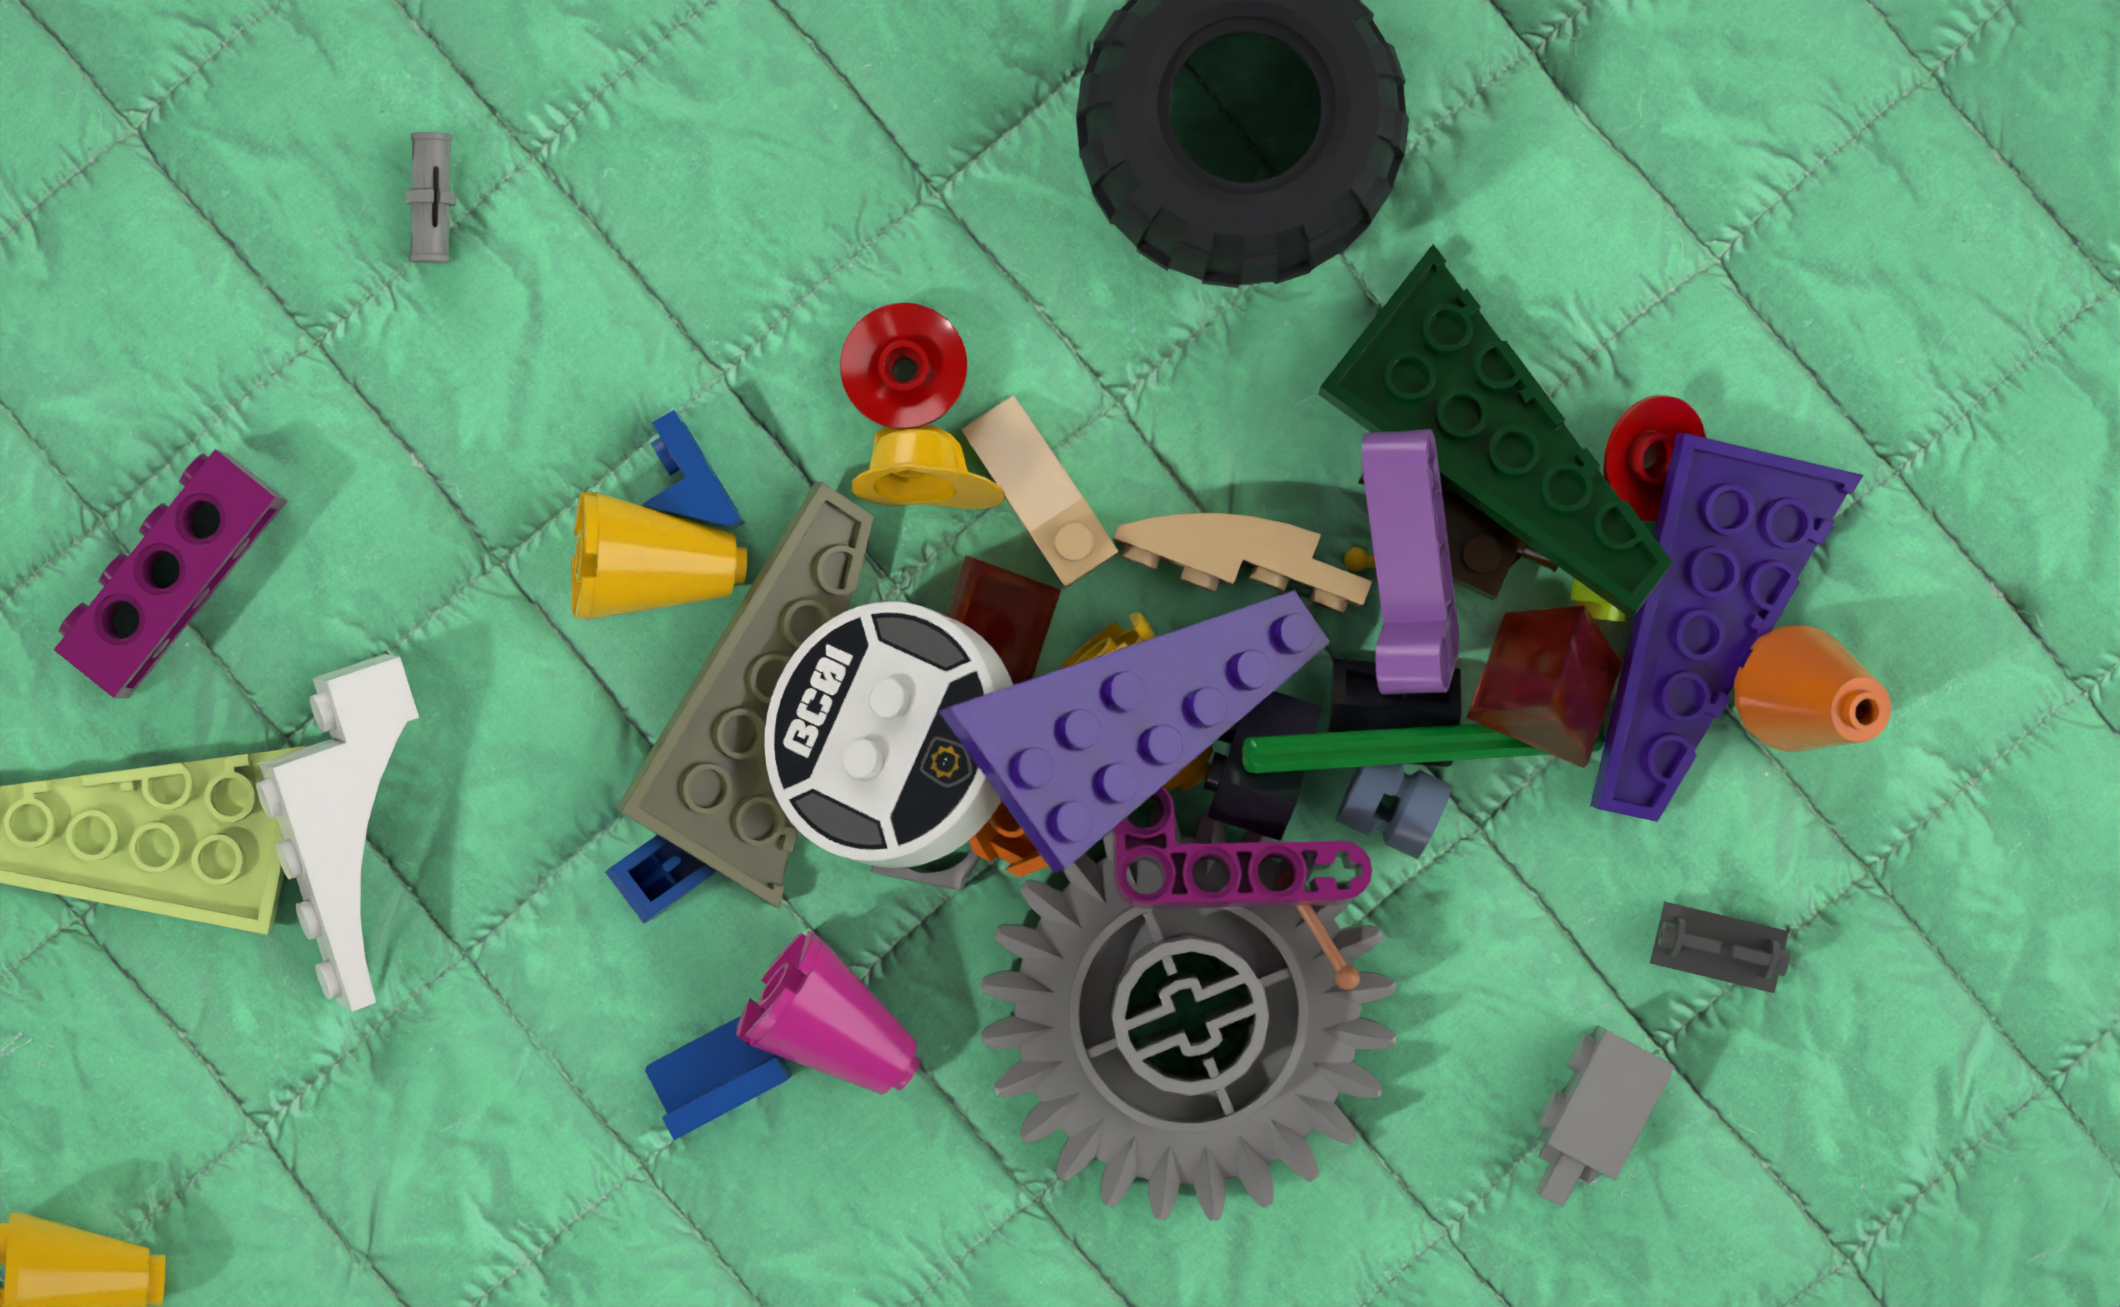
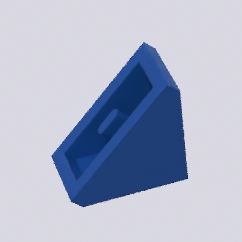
[605,835,717,924]

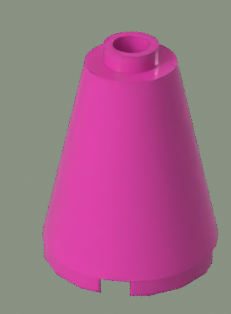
[736,931,920,1095]

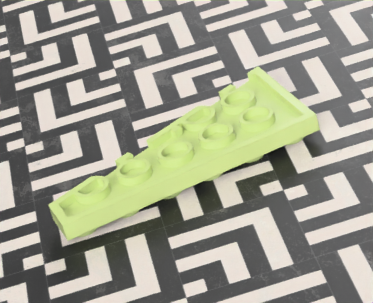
[0,746,309,935]

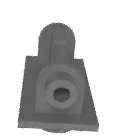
[1650,901,1790,993]

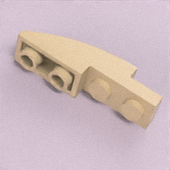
[1113,513,1372,614]

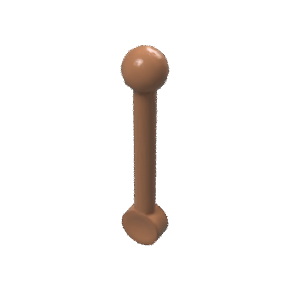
[1276,871,1360,991]

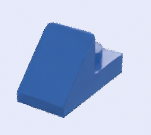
[642,410,745,529]

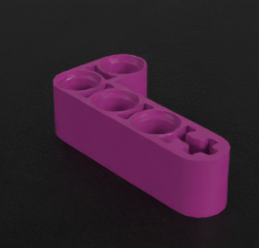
[1113,786,1372,909]

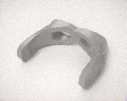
[871,849,980,891]

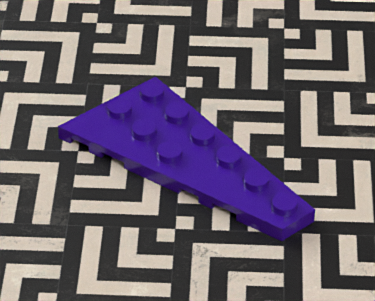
[1590,433,1863,822]

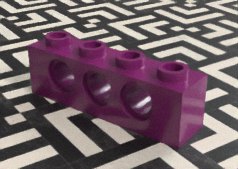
[53,449,287,699]

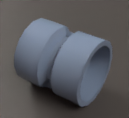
[1335,764,1452,859]

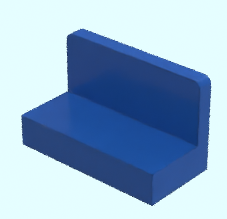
[645,1016,792,1140]

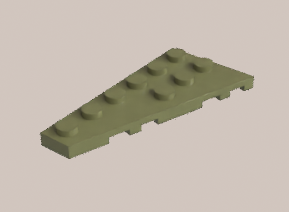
[615,481,874,908]

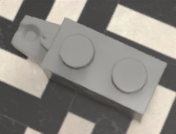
[1536,1026,1675,1207]

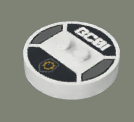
[764,602,1013,868]

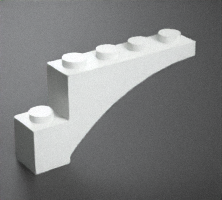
[256,654,419,1011]

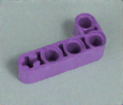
[1362,429,1459,694]

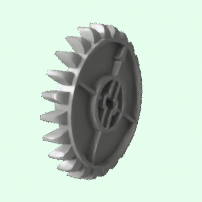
[981,804,1396,1221]

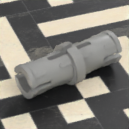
[405,132,456,263]

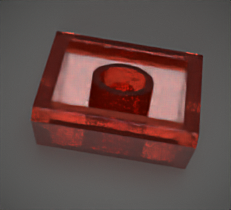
[946,556,1061,685]
[1466,605,1622,769]

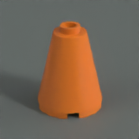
[1734,625,1891,752]

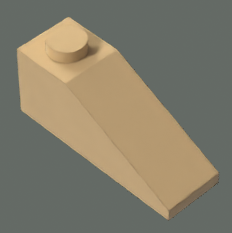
[961,395,1119,589]

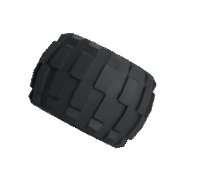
[1076,0,1410,288]

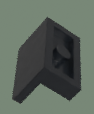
[1328,659,1462,767]

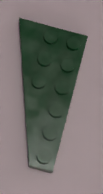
[1318,244,1673,619]

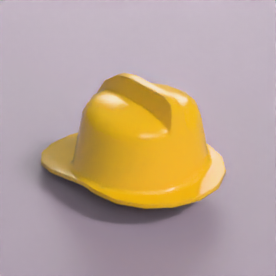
[851,425,1005,509]

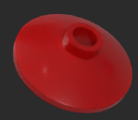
[840,303,968,430]
[1603,395,1706,522]

